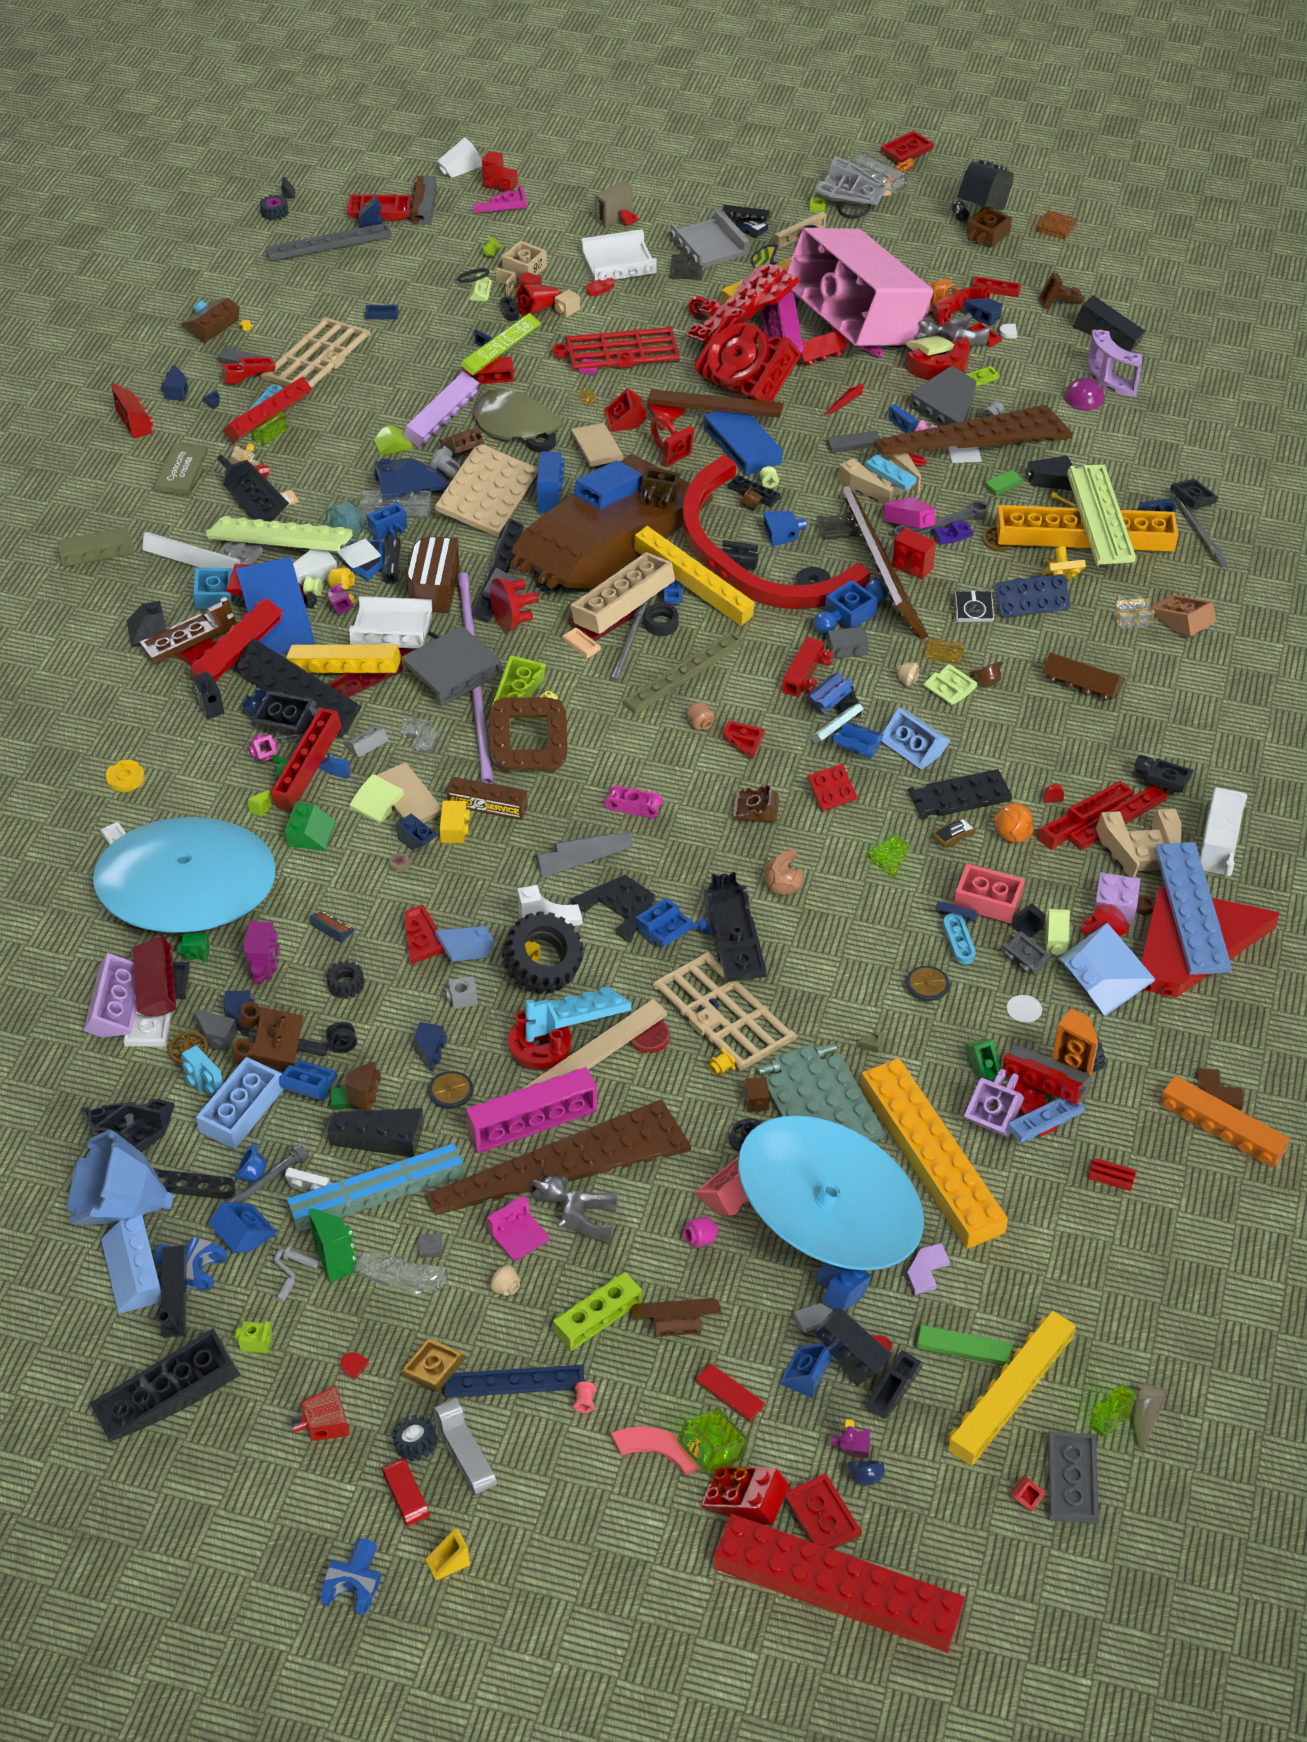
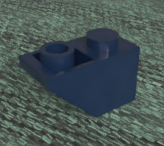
[359,196,383,228]
[161,365,189,401]
[396,813,437,849]
[223,991,255,1036]
[414,1022,447,1072]

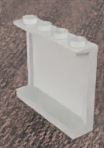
[581,229,657,281]
[349,596,432,648]

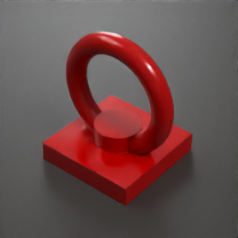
[650,415,695,468]

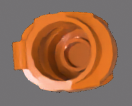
[994,803,1034,843]

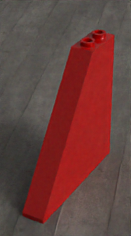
[1142,886,1279,998]

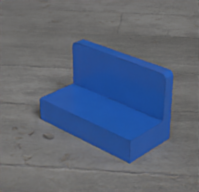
[888,404,920,433]

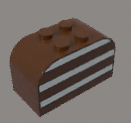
[405,537,460,613]

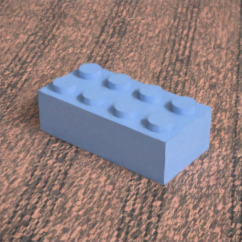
[196,1057,284,1150]

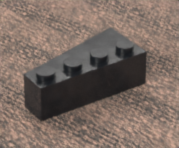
[1073,295,1146,352]
[328,1108,424,1157]

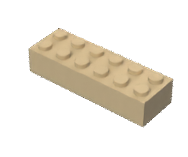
[570,552,675,634]

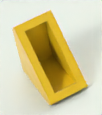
[425,1529,470,1580]

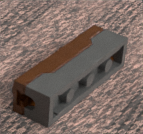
[410,176,437,225]

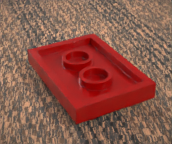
[880,130,934,163]
[784,1473,862,1550]

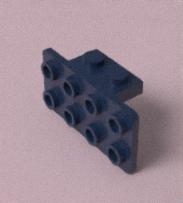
[995,574,1071,618]

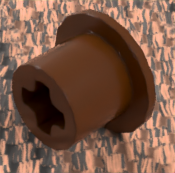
[740,486,763,510]

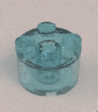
[326,500,364,537]

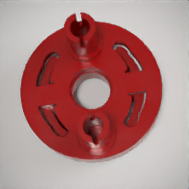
[508,1011,572,1070]

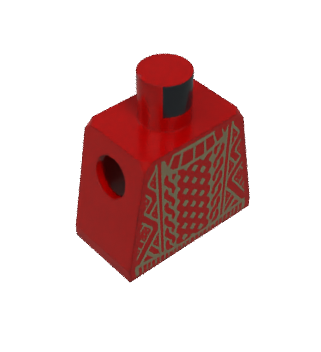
[291,1386,350,1441]

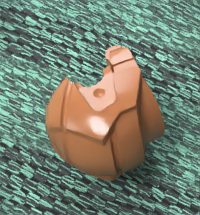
[764,849,804,895]

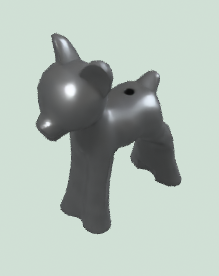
[915,313,989,346]
[532,1175,618,1245]

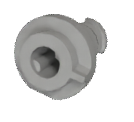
[430,445,461,479]

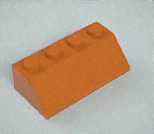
[1052,1008,1098,1097]

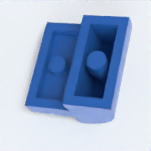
[806,673,853,714]
[833,722,884,758]
[635,898,694,947]
[280,1060,337,1101]

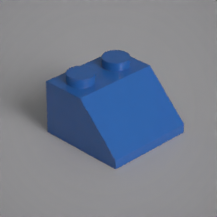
[209,1202,277,1253]

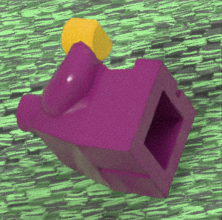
[328,579,355,615]
[831,1419,871,1459]

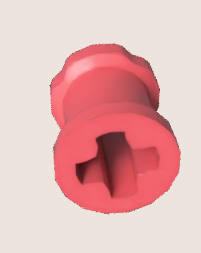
[573,1382,596,1413]

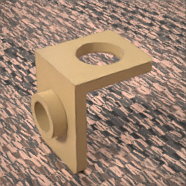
[496,268,517,295]

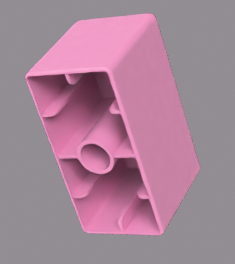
[787,228,933,346]

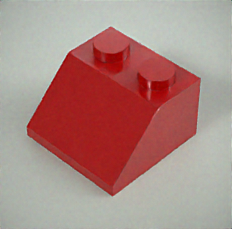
[604,388,647,432]

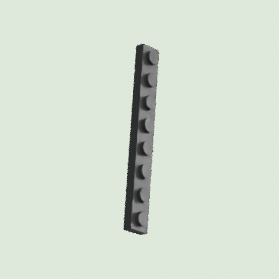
[265,223,391,261]

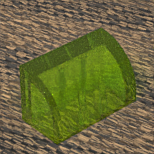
[251,412,287,446]

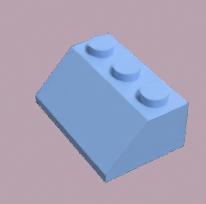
[882,707,950,769]

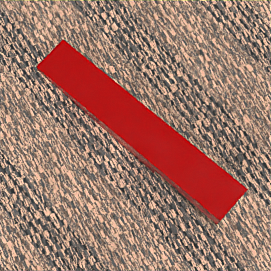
[1037,781,1134,851]

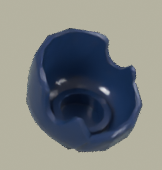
[242,689,268,716]
[847,1461,885,1486]

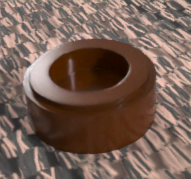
[1136,896,1155,915]

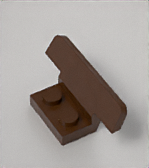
[631,1298,721,1337]

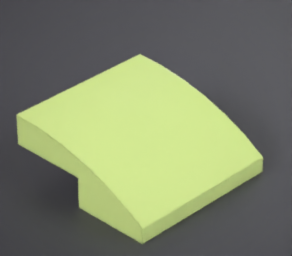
[906,336,954,355]
[923,664,977,705]
[350,774,404,823]

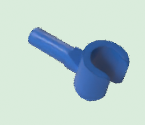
[692,918,711,934]

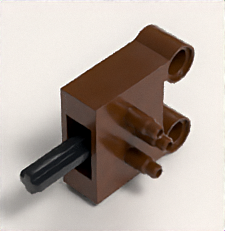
[231,1002,328,1071]

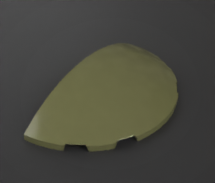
[474,389,564,440]

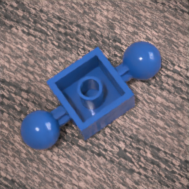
[813,579,888,635]

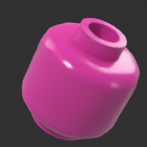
[683,1216,718,1248]

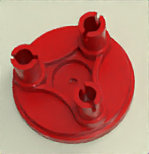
[490,577,539,632]

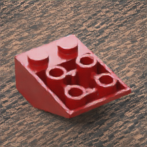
[701,1466,789,1526]

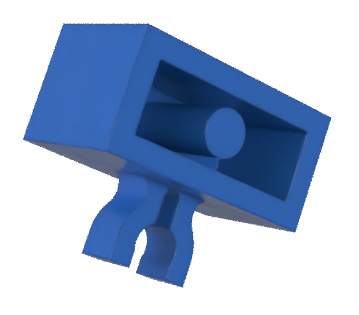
[367,502,408,540]

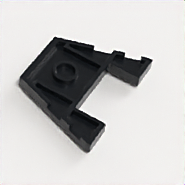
[571,875,655,944]

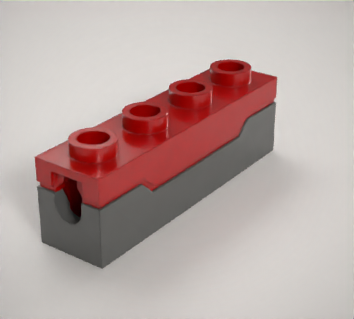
[1002,1045,1091,1105]

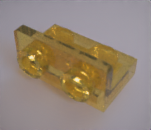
[925,638,965,664]

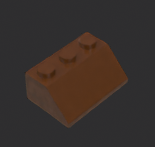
[181,298,240,343]

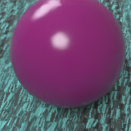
[1064,377,1104,410]

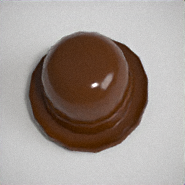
[968,661,1004,687]

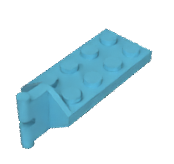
[526,987,631,1042]

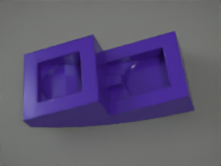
[932,522,974,544]

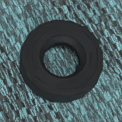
[526,432,556,453]

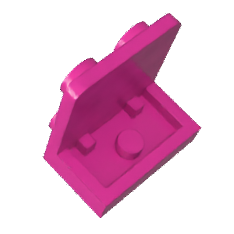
[487,1195,549,1261]

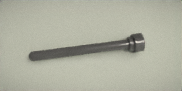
[228,1144,309,1203]

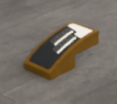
[931,818,976,848]

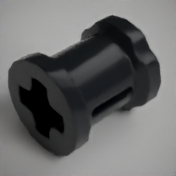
[952,201,969,221]

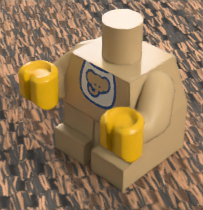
[230,443,260,466]

